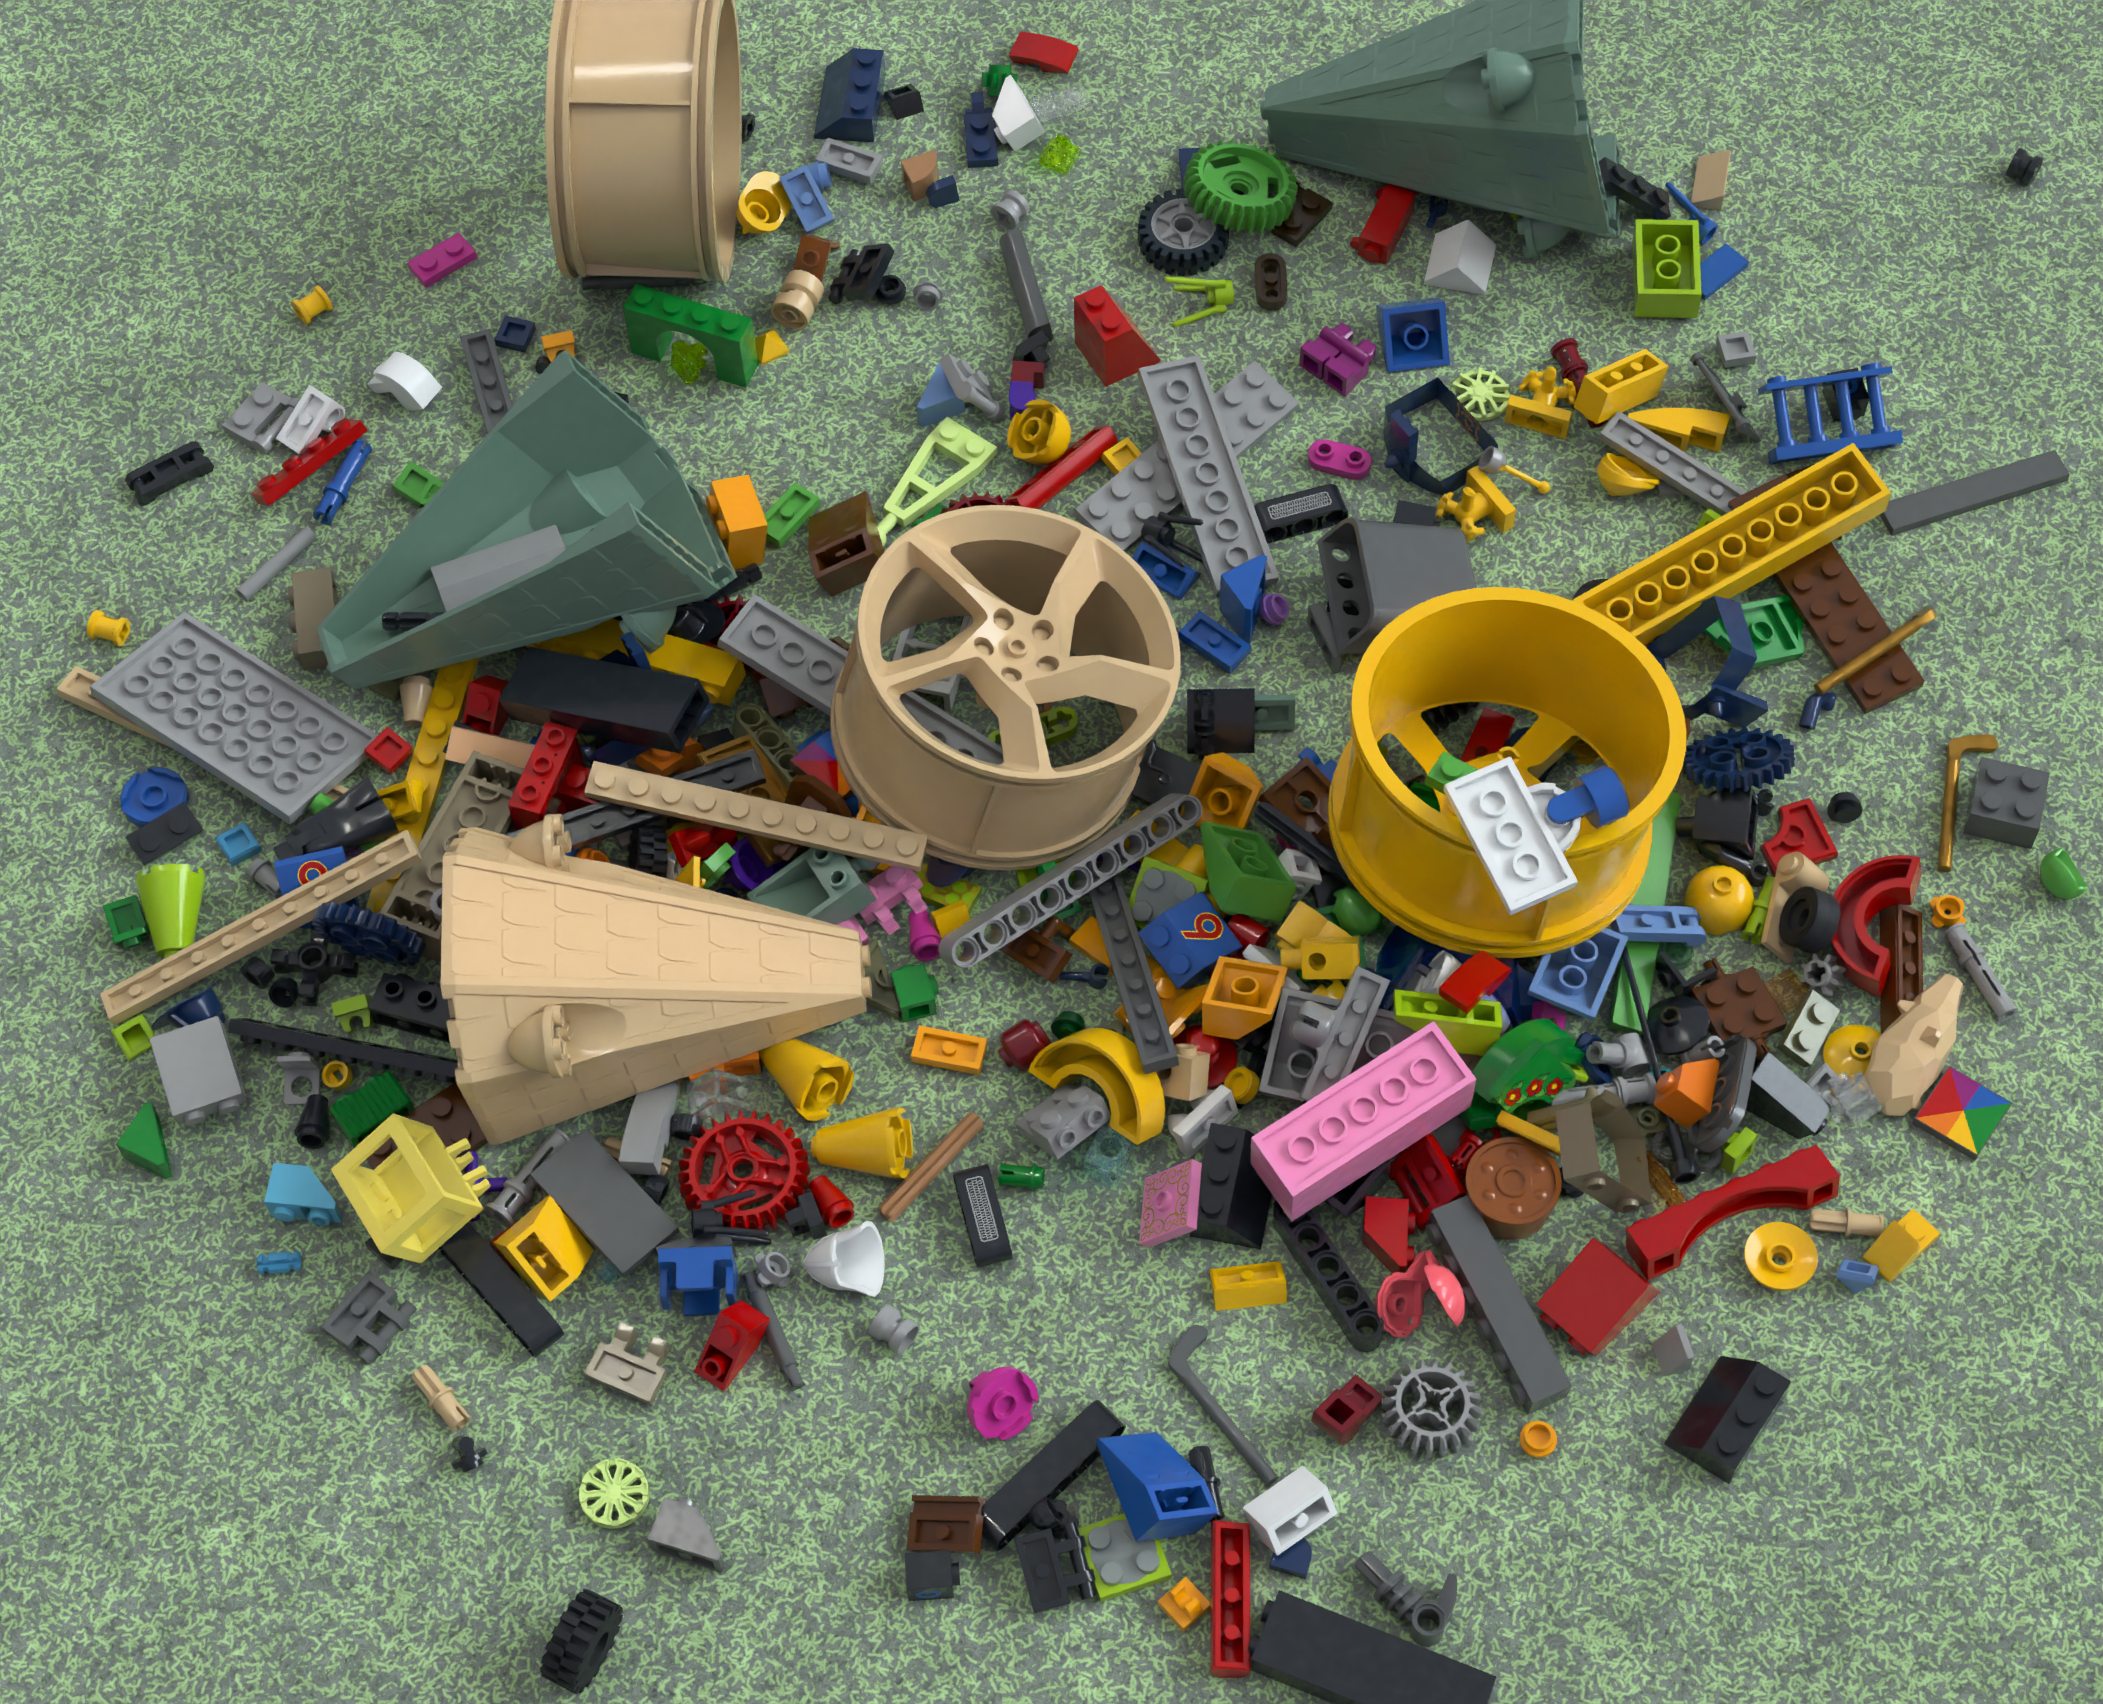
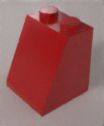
[1074,285,1160,387]
[1536,1238,1660,1355]

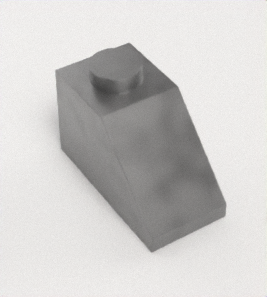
[648,1497,725,1572]

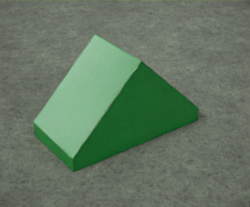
[116,1101,172,1179]

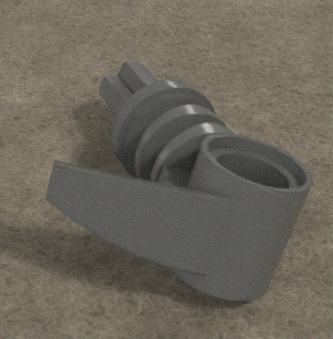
[1355,1551,1457,1647]

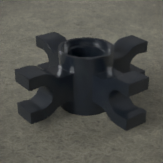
[270,921,359,1006]

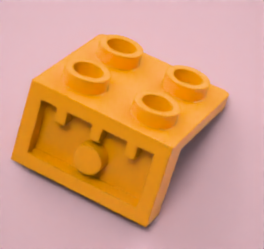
[1113,965,1209,1039]

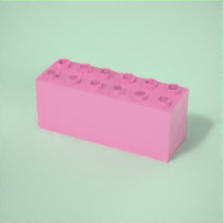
[1251,1021,1476,1222]

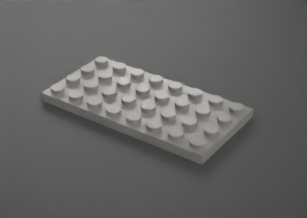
[90,612,378,825]

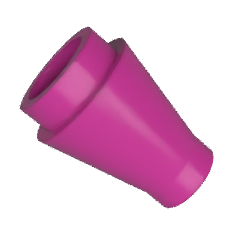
[908,910,942,961]

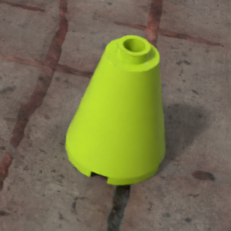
[135,864,206,959]

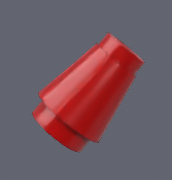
[809,1175,854,1229]

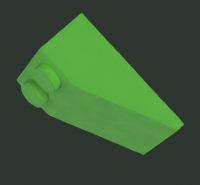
[1200,821,1298,922]

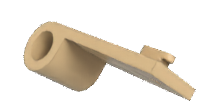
[1761,852,1829,963]

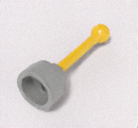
[1479,446,1550,494]

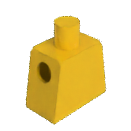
[1281,936,1360,979]

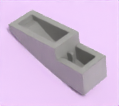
[618,1082,679,1175]

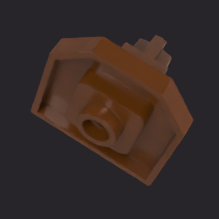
[773,775,852,862]

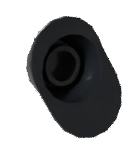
[667,602,726,644]

